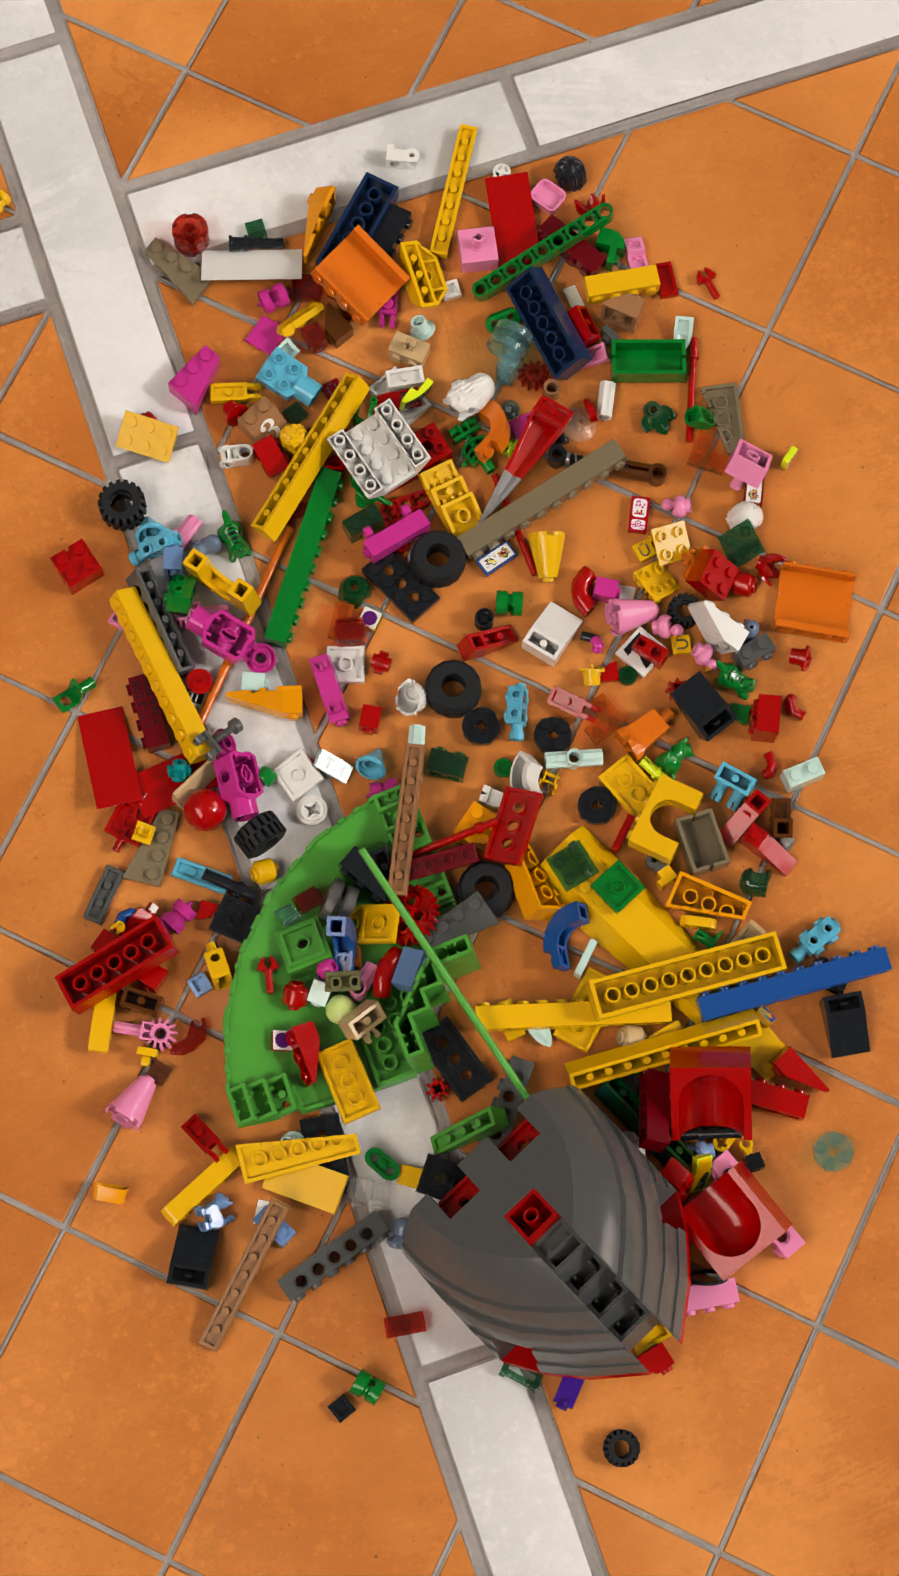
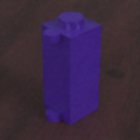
[552,1377,585,1411]

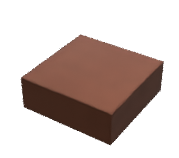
[145,1058,173,1086]

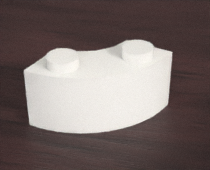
[510,750,543,794]

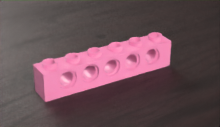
[710,1150,805,1260]

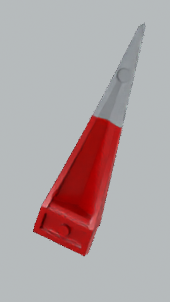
[477,394,574,524]

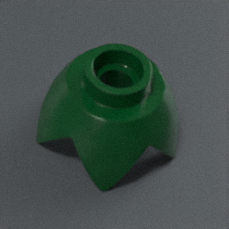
[338,575,371,609]

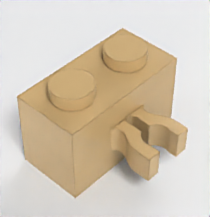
[388,331,430,369]
[337,999,387,1044]

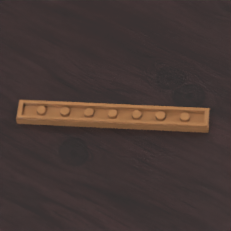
[388,743,426,897]
[198,1197,291,1352]

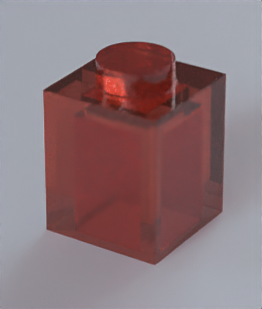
[300,321,327,354]
[291,886,324,915]

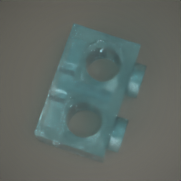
[495,346,522,386]

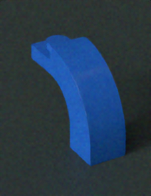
[543,901,590,972]
[326,916,357,971]

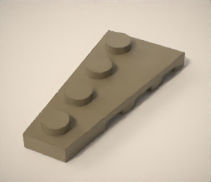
[145,237,213,306]
[700,382,745,456]
[122,809,180,888]

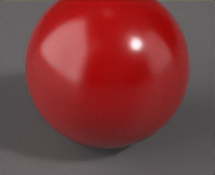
[183,788,227,832]

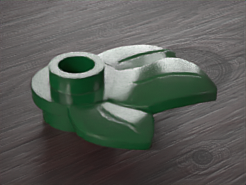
[641,401,676,435]

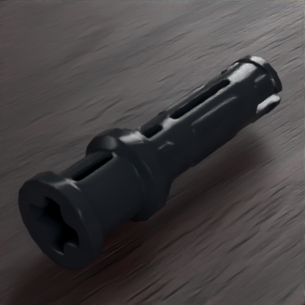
[229,235,284,252]
[201,868,261,904]
[681,1126,742,1142]

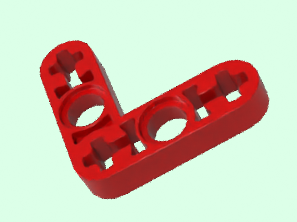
[380,490,431,554]

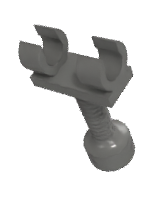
[193,717,244,761]

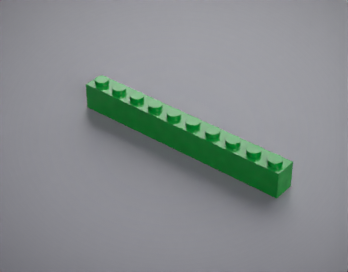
[264,467,345,649]

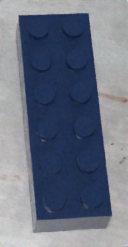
[316,172,399,266]
[505,266,592,380]

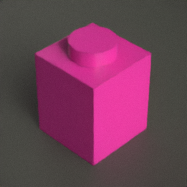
[592,576,621,603]

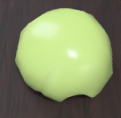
[325,994,357,1024]

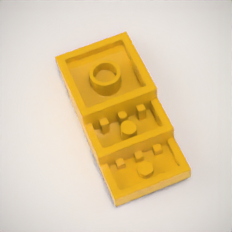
[418,459,482,538]

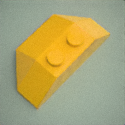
[399,240,448,309]

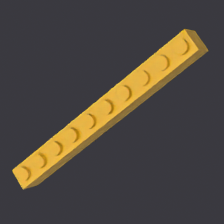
[251,372,370,542]
[109,586,211,764]
[473,998,672,1032]
[564,1008,763,1089]

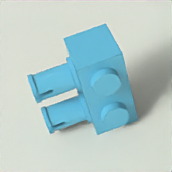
[708,761,758,812]

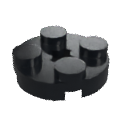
[462,707,500,746]
[533,717,572,753]
[577,786,616,825]

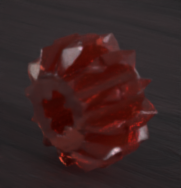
[518,360,549,392]

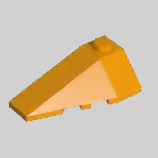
[303,186,336,264]

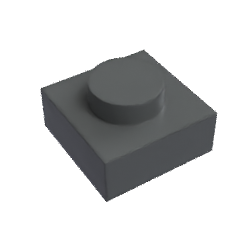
[600,324,619,346]

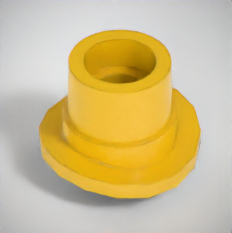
[579,664,605,686]

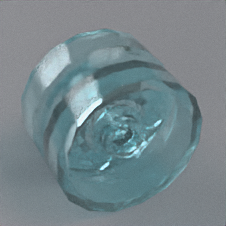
[486,319,534,364]

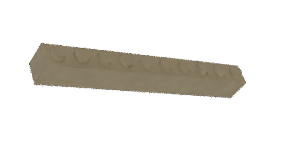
[457,439,626,561]

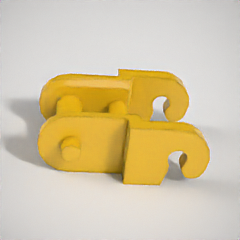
[539,770,560,797]

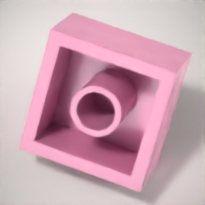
[457,226,499,273]
[724,438,773,491]

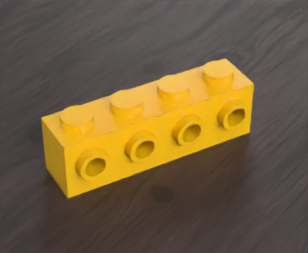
[583,264,660,305]

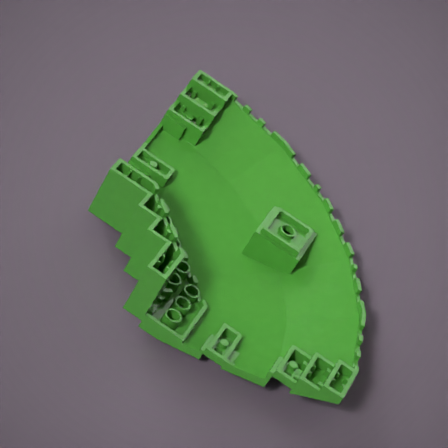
[223,784,482,1128]

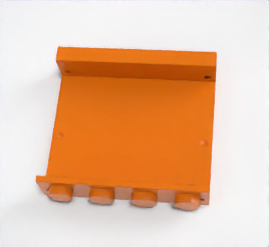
[310,225,410,326]
[772,560,858,643]

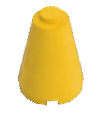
[528,531,565,583]

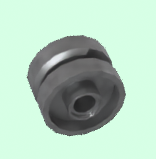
[318,877,360,921]

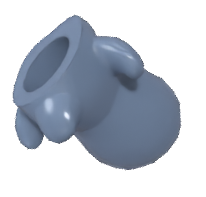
[190,534,222,556]
[742,619,759,645]
[386,1217,408,1250]

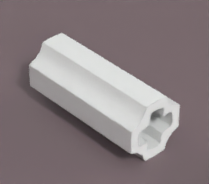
[596,380,616,421]

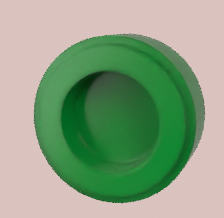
[494,758,512,778]

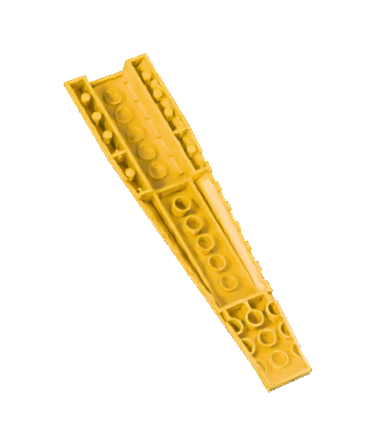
[539,825,785,1082]

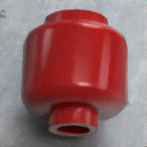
[730,572,758,597]
[282,980,309,1011]

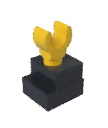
[739,1140,765,1173]

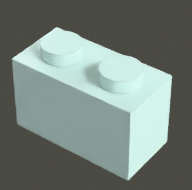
[780,756,826,793]

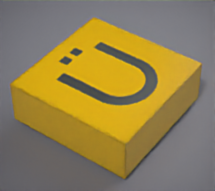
[631,538,656,564]
[670,634,692,656]

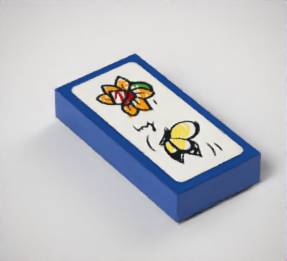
[476,540,517,577]

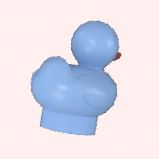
[686,1141,716,1159]

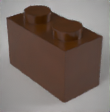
[119,986,165,1019]

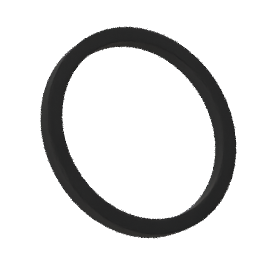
[690,1269,728,1286]

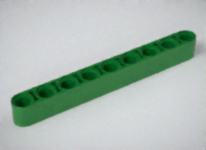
[472,203,614,302]

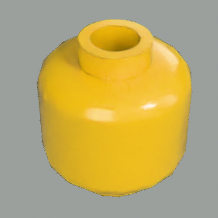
[249,858,280,885]

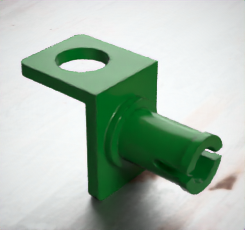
[53,677,96,713]
[692,928,722,949]

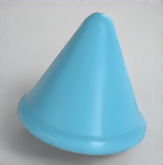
[135,516,165,544]
[355,748,386,780]

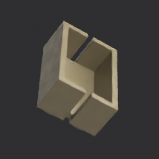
[673,808,730,877]

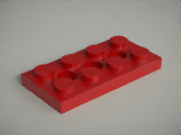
[483,786,543,867]

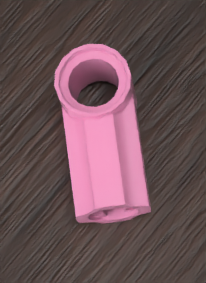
[173,514,203,552]
[349,962,377,1002]

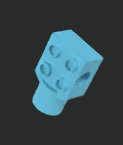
[256,347,323,407]

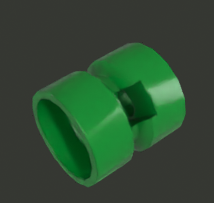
[495,590,523,616]
[349,1369,387,1406]

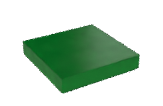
[590,859,646,914]

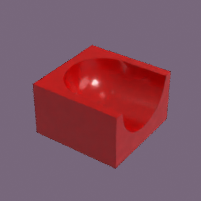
[669,1046,752,1141]
[683,1161,792,1281]

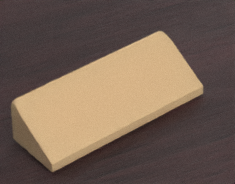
[172,757,216,808]

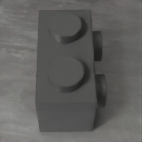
[731,632,776,673]

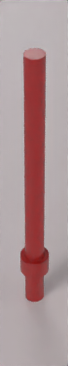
[685,337,699,443]
[491,473,538,576]
[412,817,499,859]

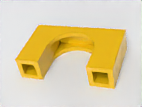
[182,548,262,617]
[626,774,703,865]

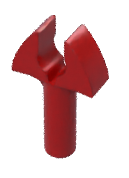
[697,267,720,300]
[583,399,599,423]
[256,956,279,994]

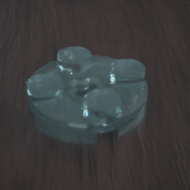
[813,1131,854,1172]

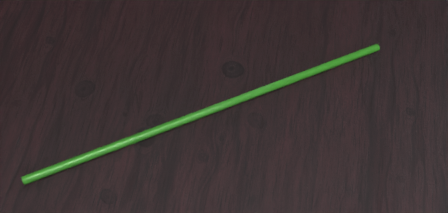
[358,847,530,1101]

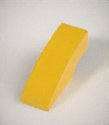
[88,991,118,1054]

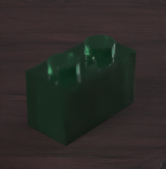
[342,503,384,544]
[426,747,469,783]

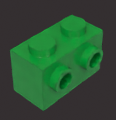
[163,574,196,614]

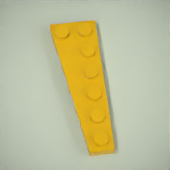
[235,1133,362,1184]

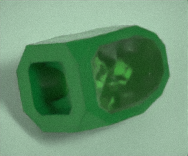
[684,405,715,430]

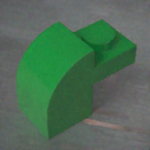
[595,227,625,272]

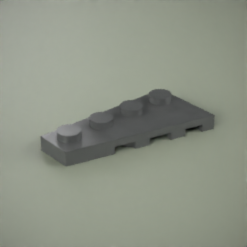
[419,891,501,949]

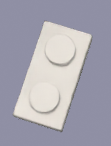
[385,365,425,391]

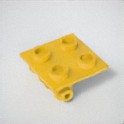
[648,520,691,566]
[633,560,681,604]

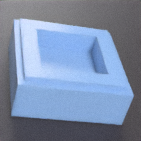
[187,971,214,998]

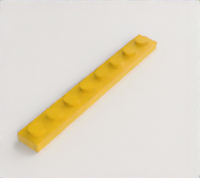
[430,124,478,259]

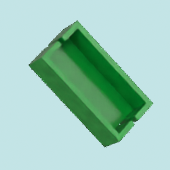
[610,339,687,383]

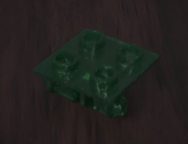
[717,518,765,567]
[546,840,600,892]

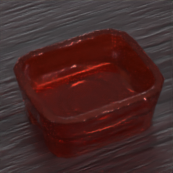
[291,274,323,303]
[333,617,367,647]

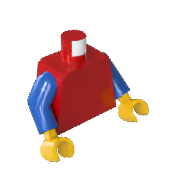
[110,902,159,935]

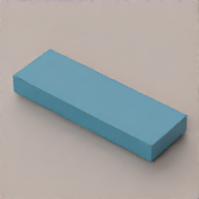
[171,857,233,895]

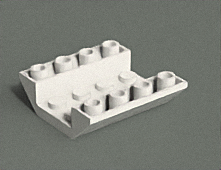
[327,398,431,499]

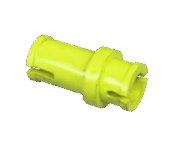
[638,755,667,779]

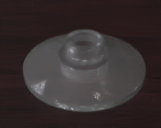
[563,408,596,442]

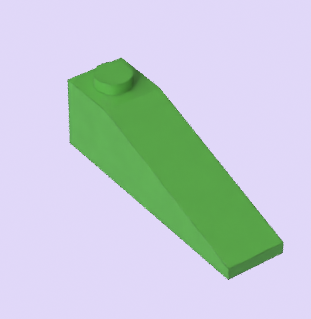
[430,1106,510,1156]

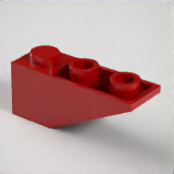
[720,789,771,847]
[286,1021,320,1088]

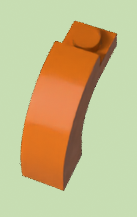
[474,399,511,463]

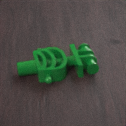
[447,416,496,474]

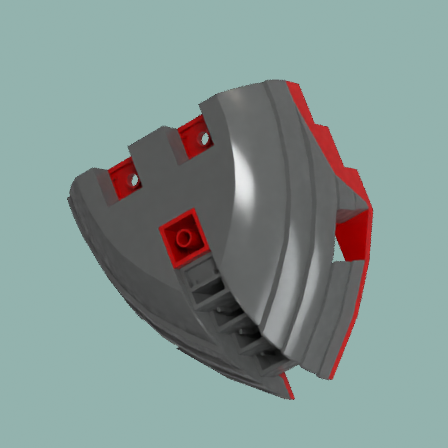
[401,1084,691,1380]

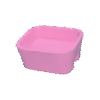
[531,179,566,215]

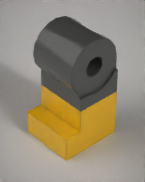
[645,855,677,891]

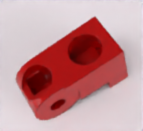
[631,635,669,670]

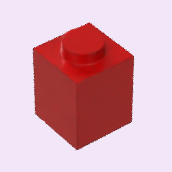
[359,704,382,735]

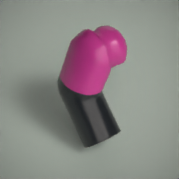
[580,631,604,654]

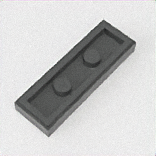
[83,865,125,925]

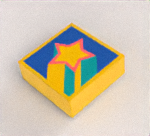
[755,1006,777,1028]

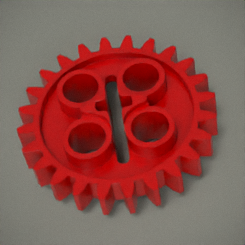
[385,884,440,947]

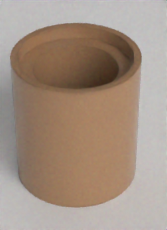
[543,379,560,401]

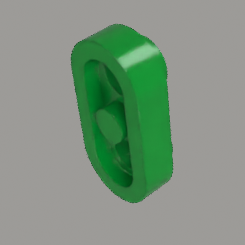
[485,307,521,334]
[365,1148,400,1181]

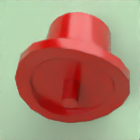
[222,400,249,427]
[789,645,812,672]
[186,669,212,694]

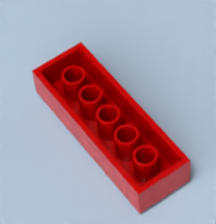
[55,914,180,1015]

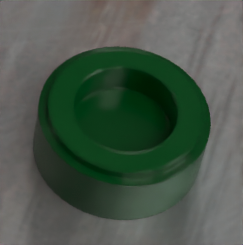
[618,666,637,686]

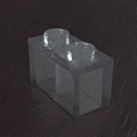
[346,1177,392,1210]

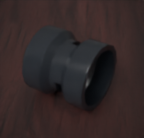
[474,608,494,631]

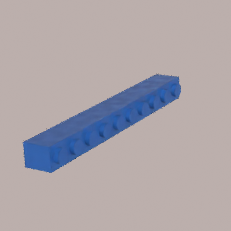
[695,945,892,1023]

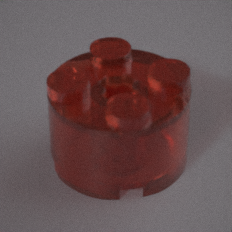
[172,213,210,257]

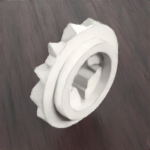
[297,795,328,826]

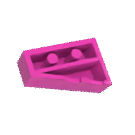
[168,345,220,415]

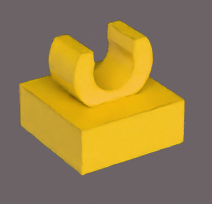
[131,821,156,846]
[136,1046,159,1067]

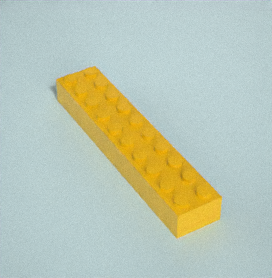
[585,931,787,1022]

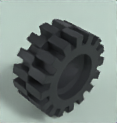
[667,593,699,629]
[603,1429,640,1467]

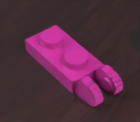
[379,290,399,328]

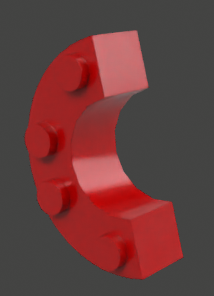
[660,1157,694,1204]

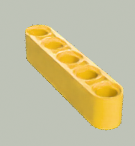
[160,1146,241,1227]

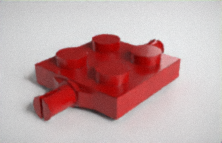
[104,792,157,853]

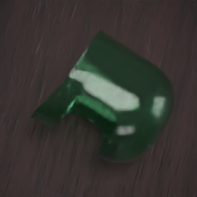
[739,868,772,898]

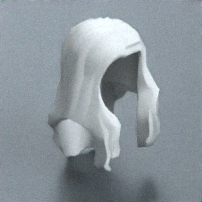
[442,373,494,422]

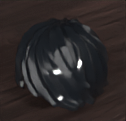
[553,156,587,192]

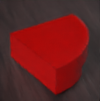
[600,661,619,683]
[196,900,219,920]

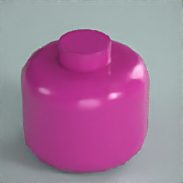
[317,958,338,980]

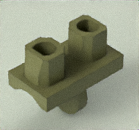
[324,970,361,992]

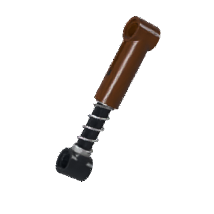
[547,445,667,487]

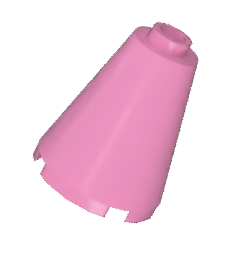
[605,598,659,636]
[105,1075,156,1132]

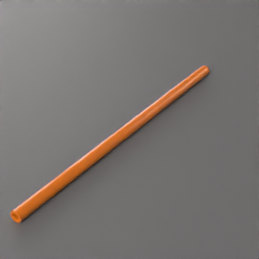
[199,526,294,725]

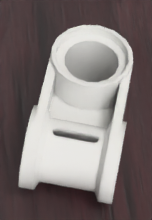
[218,444,255,469]

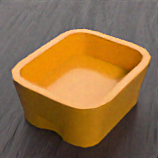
[93,1182,129,1204]

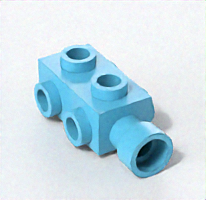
[128,528,182,566]
[504,683,529,742]
[788,915,841,965]

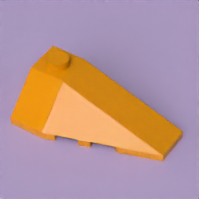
[226,685,303,721]

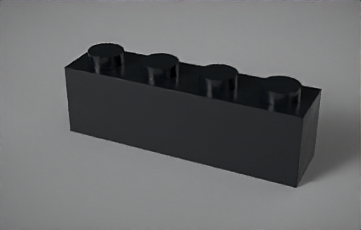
[372,203,413,259]

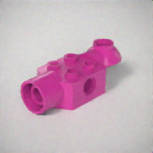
[185,605,276,673]
[212,728,264,822]

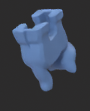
[194,1192,235,1232]

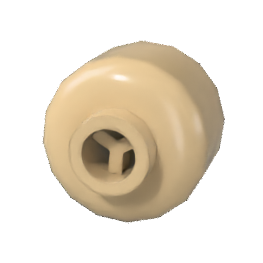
[617,1025,647,1047]

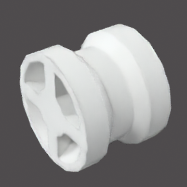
[493,163,511,177]

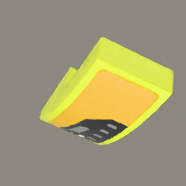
[689,1153,713,1193]

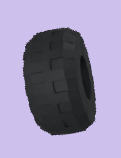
[410,530,466,588]
[425,660,482,718]
[457,861,515,918]

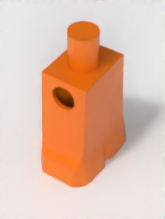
[613,708,675,764]

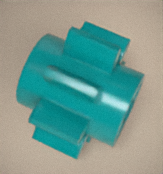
[167,759,191,783]

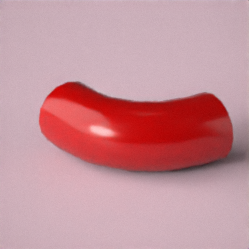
[571,566,597,617]
[373,947,402,998]

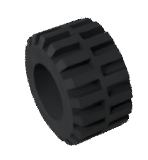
[98,479,147,531]
[234,810,287,859]

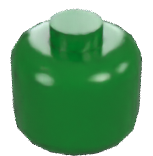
[258,766,277,787]

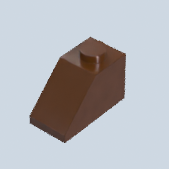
[325,303,354,348]

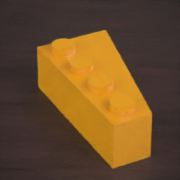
[504,842,565,920]
[664,871,752,922]

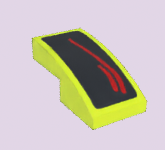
[399,378,433,410]

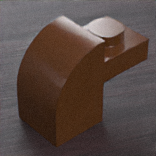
[769,798,793,838]

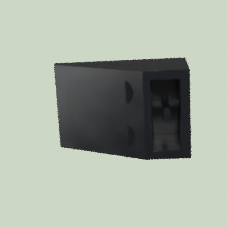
[669,671,737,742]
[338,846,386,904]
[819,991,870,1059]
[166,1224,219,1291]

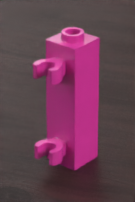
[362,504,430,564]
[309,653,351,727]

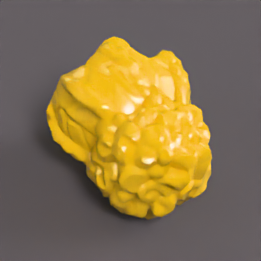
[279,424,308,458]

